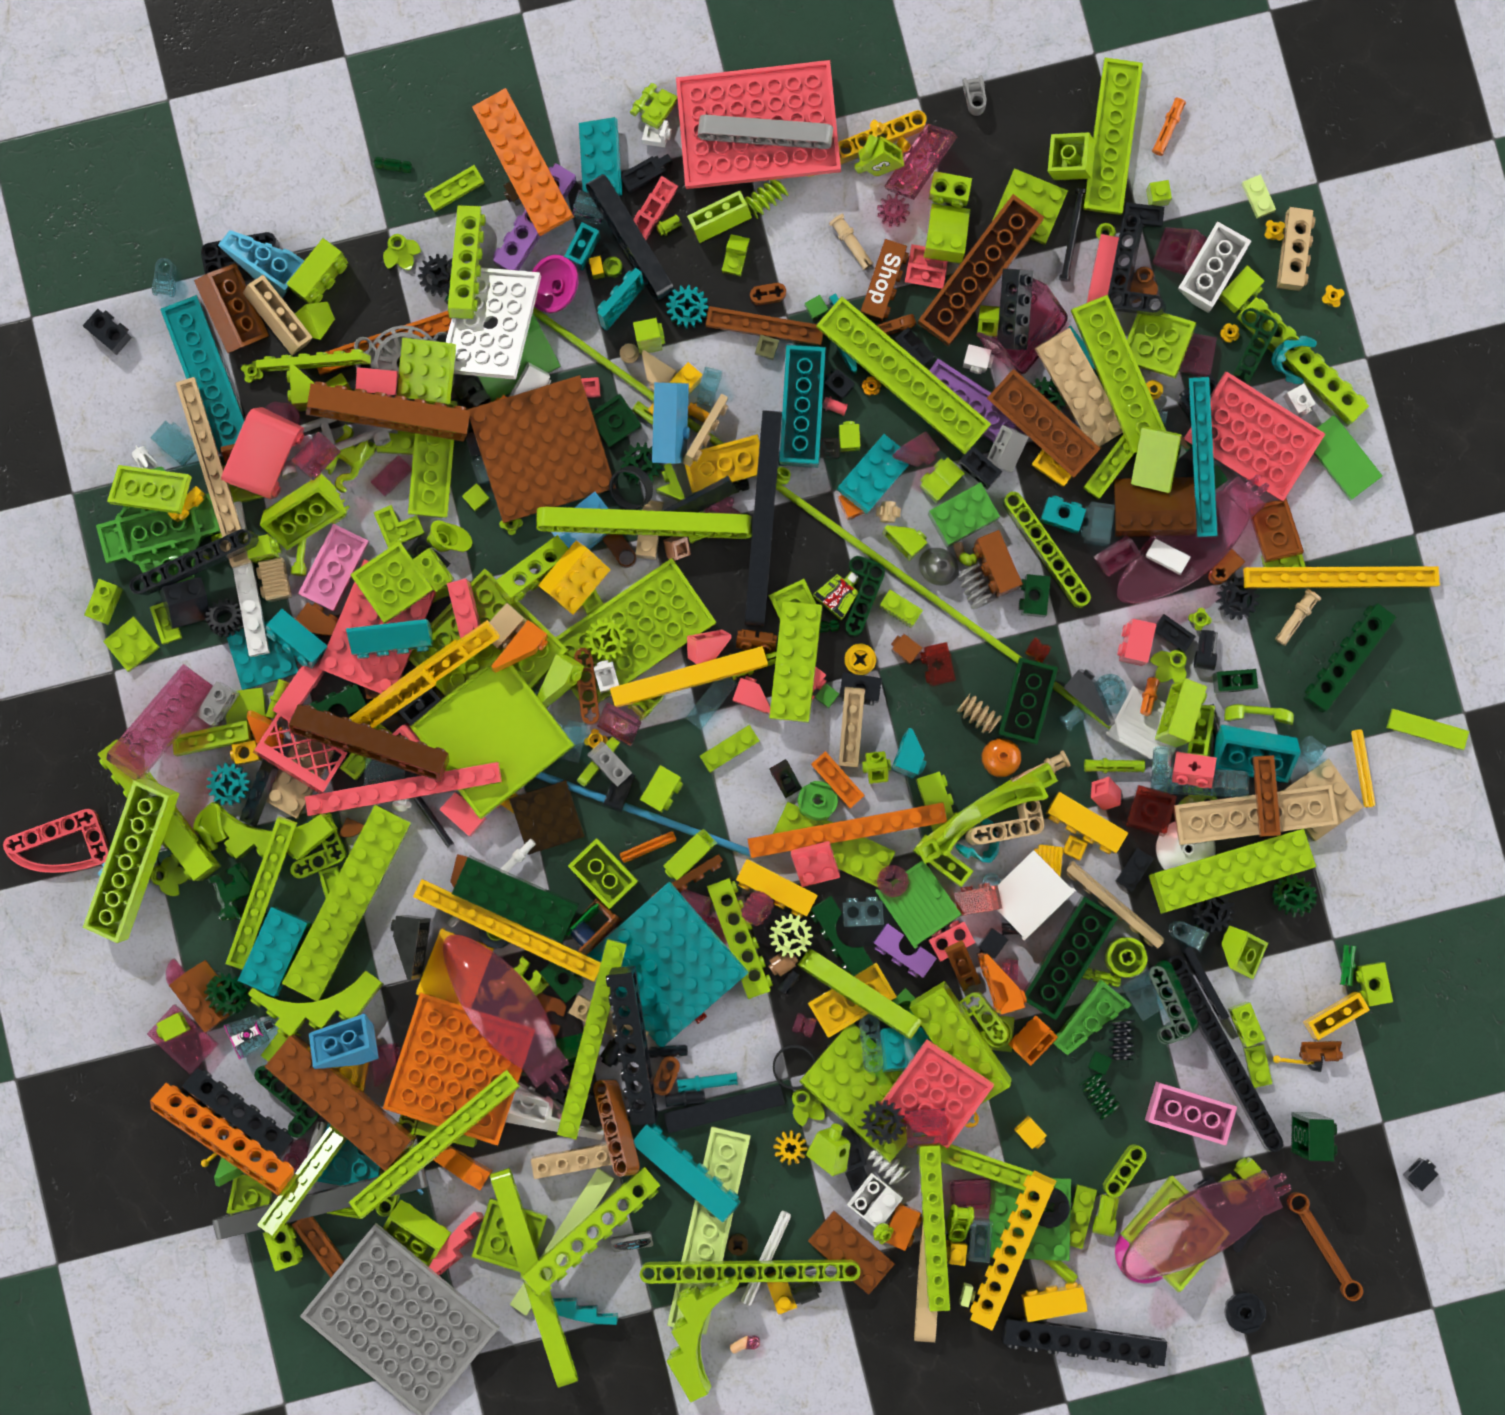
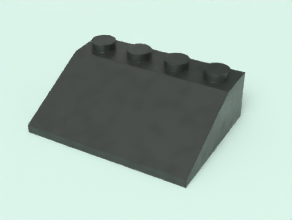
[391,915,431,980]

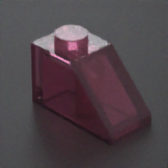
[892,431,940,467]
[372,1043,401,1087]

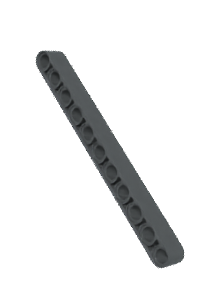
[212,1168,428,1240]

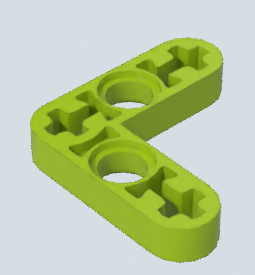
[290,813,347,879]
[960,992,1009,1043]

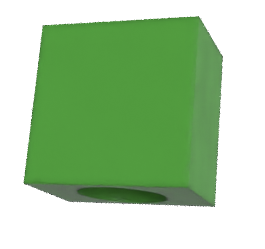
[804,295,829,320]
[815,683,839,709]

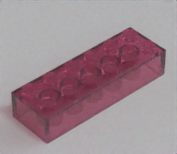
[106,664,213,780]

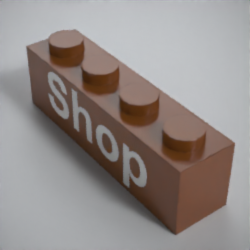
[860,239,909,323]

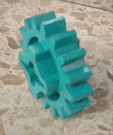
[666,285,709,329]
[206,763,251,806]

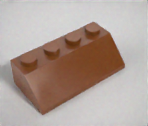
[194,263,269,353]

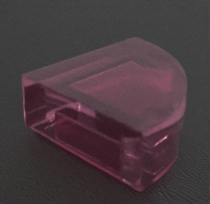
[166,958,185,985]

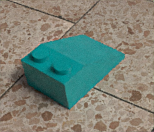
[878,1027,934,1072]

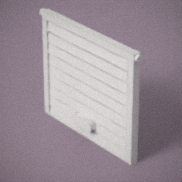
[1105,686,1177,768]
[985,850,1076,940]

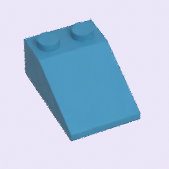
[551,492,608,550]
[309,1014,379,1069]

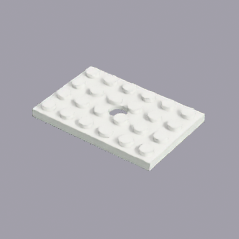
[446,268,541,379]

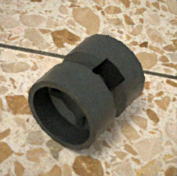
[454,377,491,409]

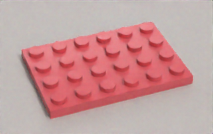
[1184,372,1325,501]
[318,559,437,694]

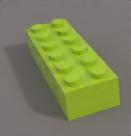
[910,981,1012,1105]

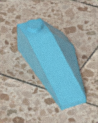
[218,230,304,298]

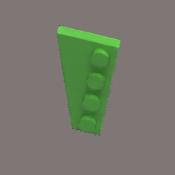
[1053,979,1132,1055]

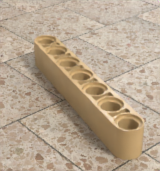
[914,1202,944,1343]

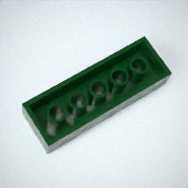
[451,855,579,943]
[1024,896,1118,1020]

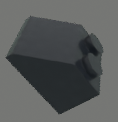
[160,577,209,629]

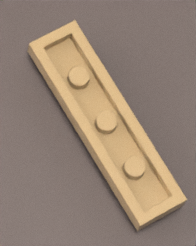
[684,394,729,467]
[838,687,865,767]

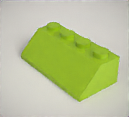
[260,473,346,550]

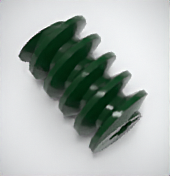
[1079,1074,1120,1120]

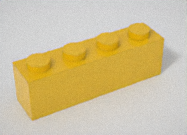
[1046,792,1128,855]
[736,859,818,918]

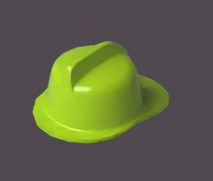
[427,520,472,552]

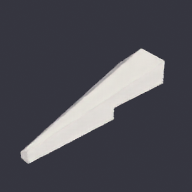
[506,1079,604,1140]

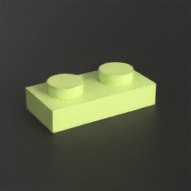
[1242,174,1276,219]

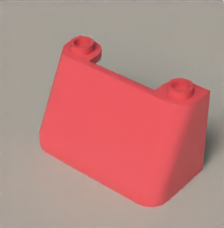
[221,407,304,499]

